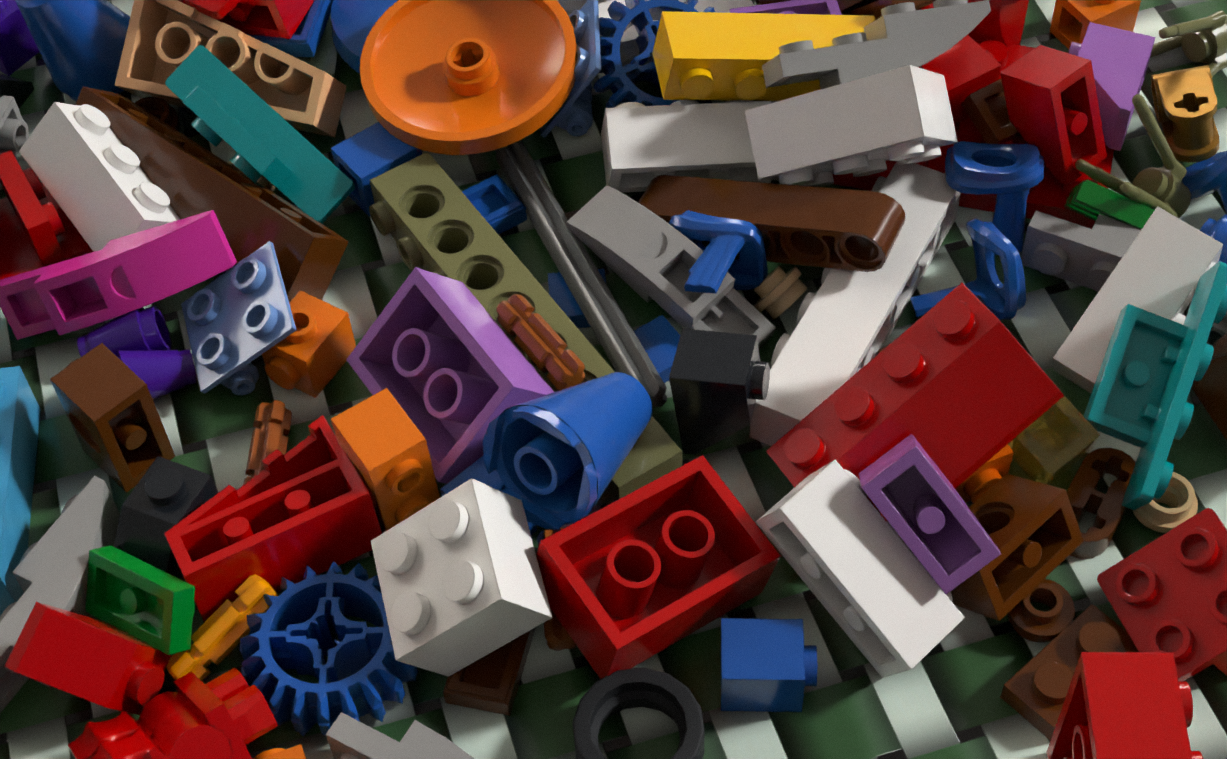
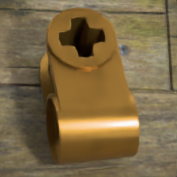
[1151,65,1220,163]

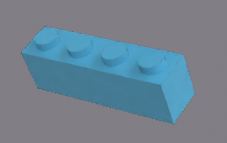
[0,366,41,616]

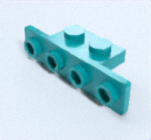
[165,45,355,224]
[1081,261,1227,510]

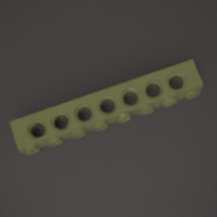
[369,152,682,506]

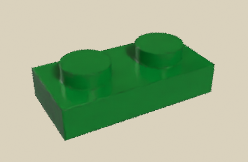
[85,545,195,655]

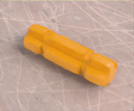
[166,574,279,681]

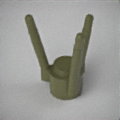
[1150,10,1227,78]
[1075,94,1191,218]

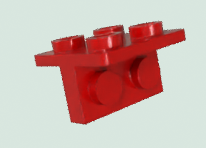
[0,150,93,280]
[1097,508,1227,681]

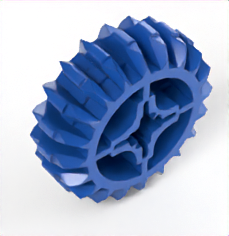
[594,0,715,108]
[240,561,418,736]

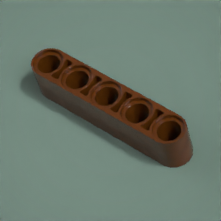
[638,175,905,272]

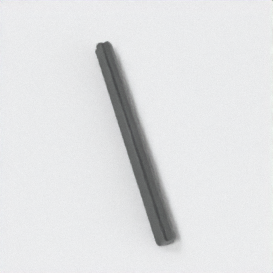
[495,140,667,408]

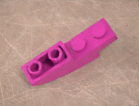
[0,210,237,340]

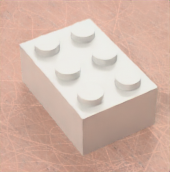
[745,65,958,187]

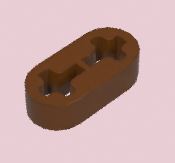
[1066,448,1136,559]

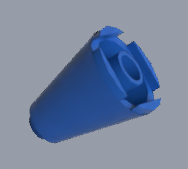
[15,0,130,101]
[483,372,653,529]

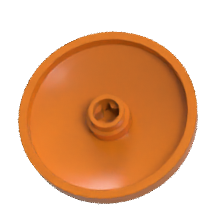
[360,0,578,155]

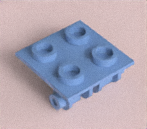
[540,0,601,138]
[181,241,296,395]

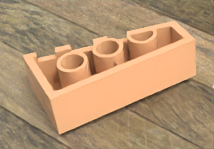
[114,0,347,137]

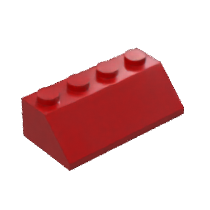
[766,282,1064,521]

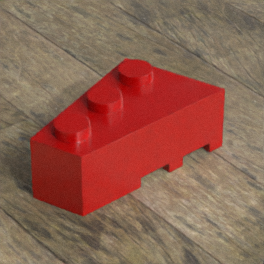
[164,415,382,622]

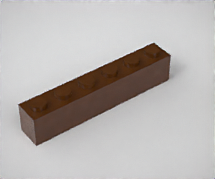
[75,86,349,302]

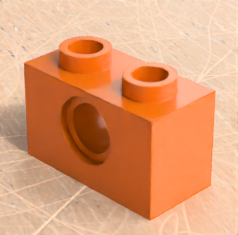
[331,388,440,533]

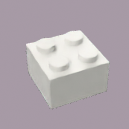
[371,478,553,677]

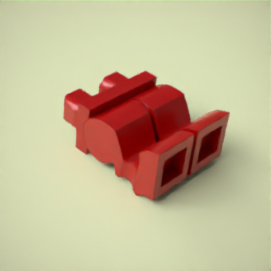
[68,667,278,759]

